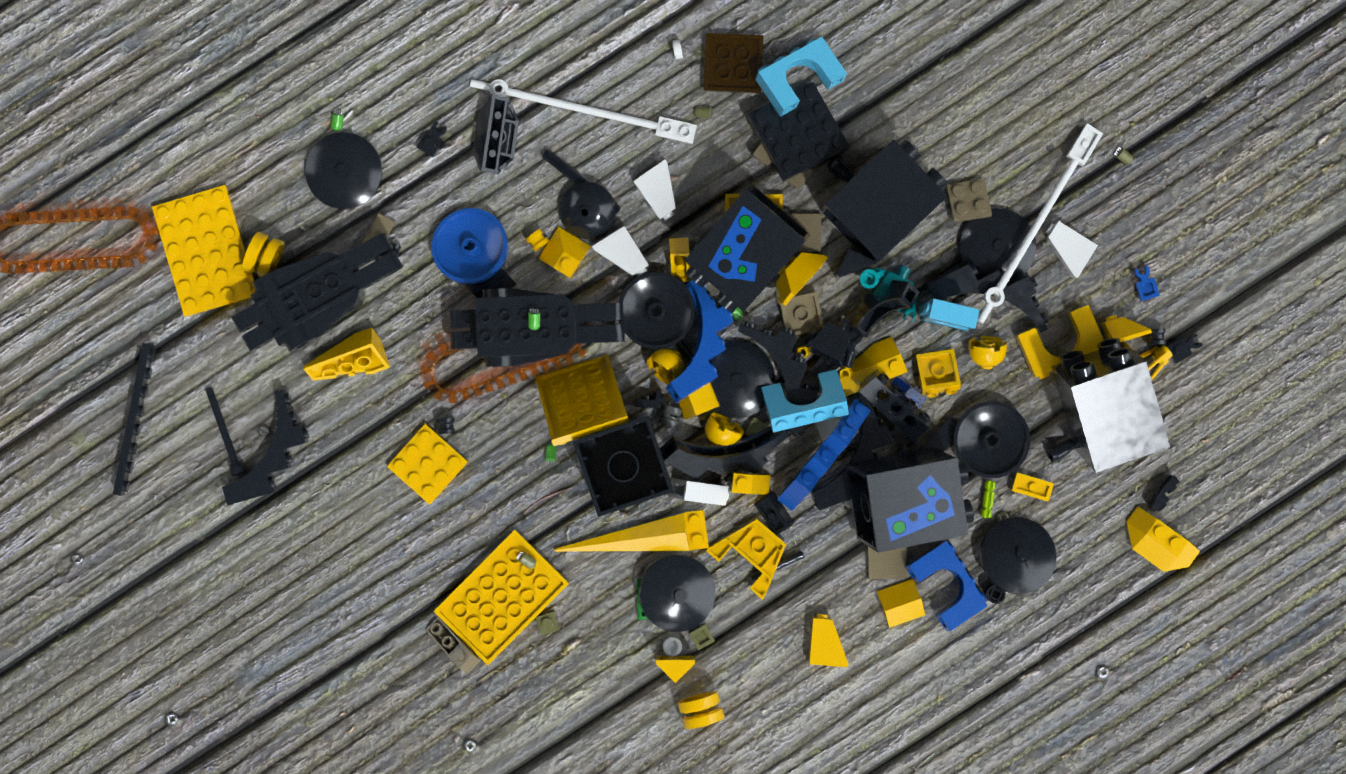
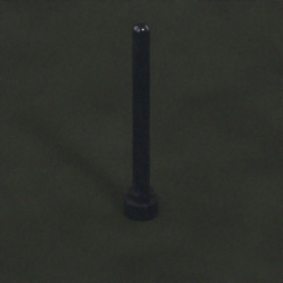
[206,387,246,476]

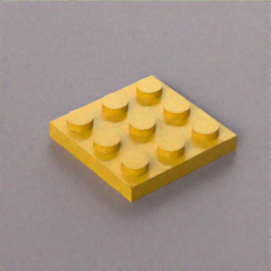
[387,424,468,505]

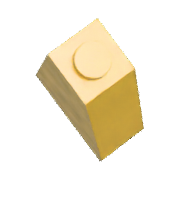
[731,472,771,494]
[809,613,848,667]

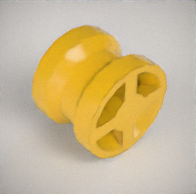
[525,229,549,252]

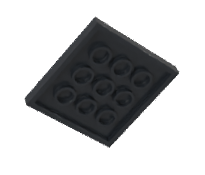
[746,82,850,182]

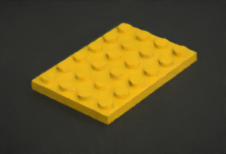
[152,185,256,317]
[535,354,629,446]
[434,529,569,665]

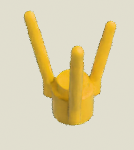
[1140,345,1172,380]

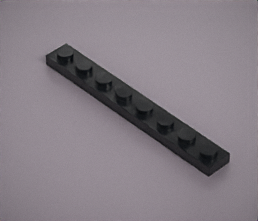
[113,343,156,496]

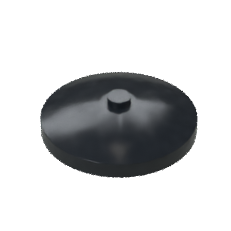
[305,132,383,209]
[959,208,1036,281]
[619,272,695,349]
[709,342,775,418]
[953,401,1031,478]
[980,517,1057,594]
[639,555,715,632]

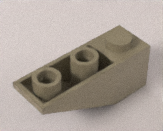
[425,616,481,674]

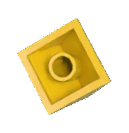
[678,383,720,420]
[877,579,925,628]
[656,656,695,683]

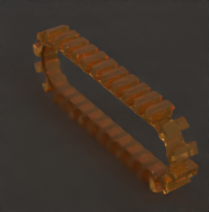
[0,207,160,274]
[421,322,590,403]

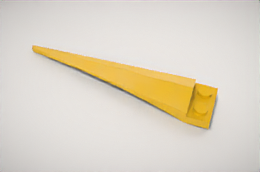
[554,510,709,552]

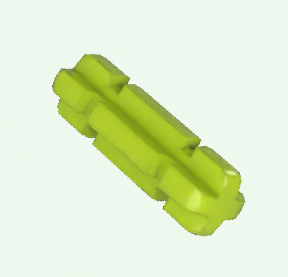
[981,480,996,518]

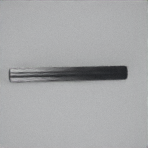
[542,150,621,215]

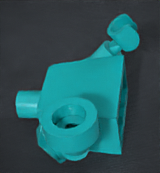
[859,265,917,322]

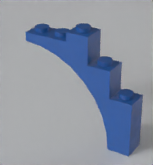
[666,280,734,403]
[777,399,871,511]

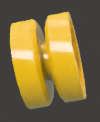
[242,231,285,277]
[677,691,725,729]

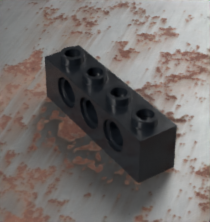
[859,369,930,442]

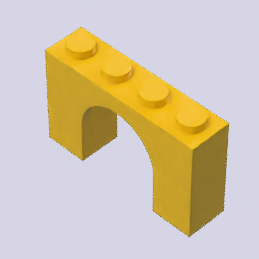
[1015,305,1104,379]

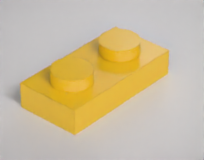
[1011,472,1054,502]

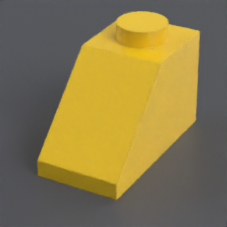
[669,237,691,282]

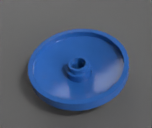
[431,208,508,284]

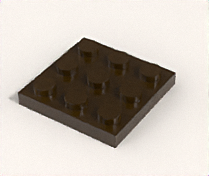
[704,33,764,94]

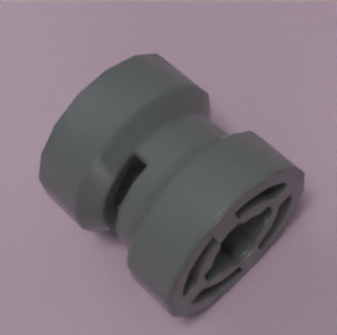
[659,405,682,428]

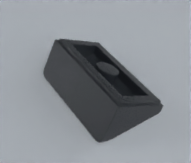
[754,492,794,535]

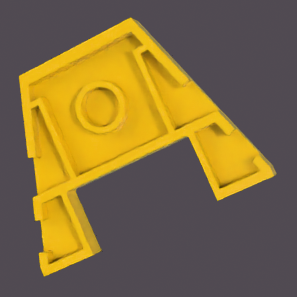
[706,519,786,600]

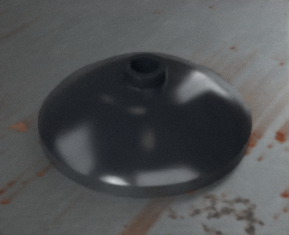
[559,182,616,239]

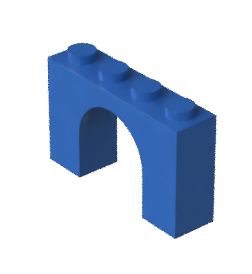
[904,541,988,631]

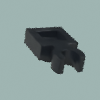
[417,121,447,158]
[1166,334,1203,364]

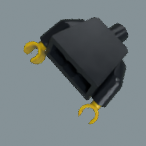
[797,318,856,379]

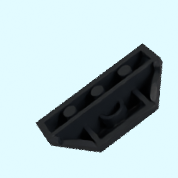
[473,94,519,174]

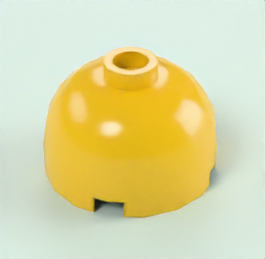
[968,336,1007,369]
[646,348,685,385]
[705,412,744,446]

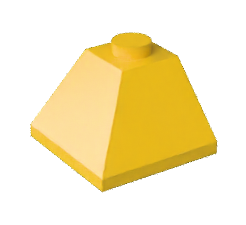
[538,226,591,279]
[1101,315,1152,342]

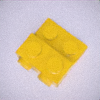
[916,349,961,398]

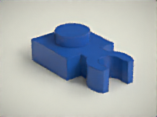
[1134,266,1160,302]

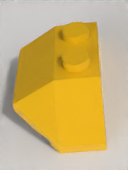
[776,252,828,306]
[1126,506,1200,572]

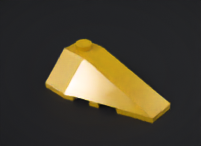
[303,327,390,381]
[838,337,908,397]

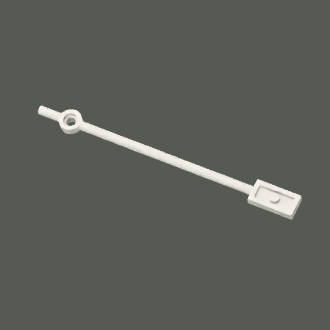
[470,79,697,144]
[977,123,1103,324]

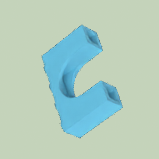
[755,37,847,117]
[919,299,980,331]
[762,369,849,432]

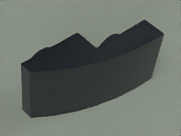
[1148,475,1180,512]

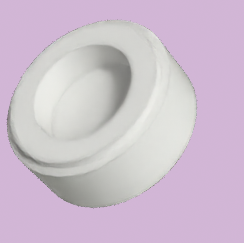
[672,39,683,60]
[663,637,682,656]

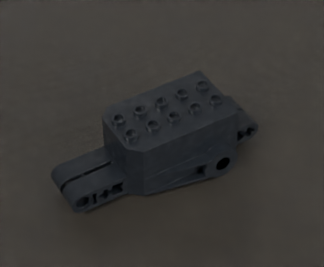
[231,233,403,352]
[449,288,625,367]

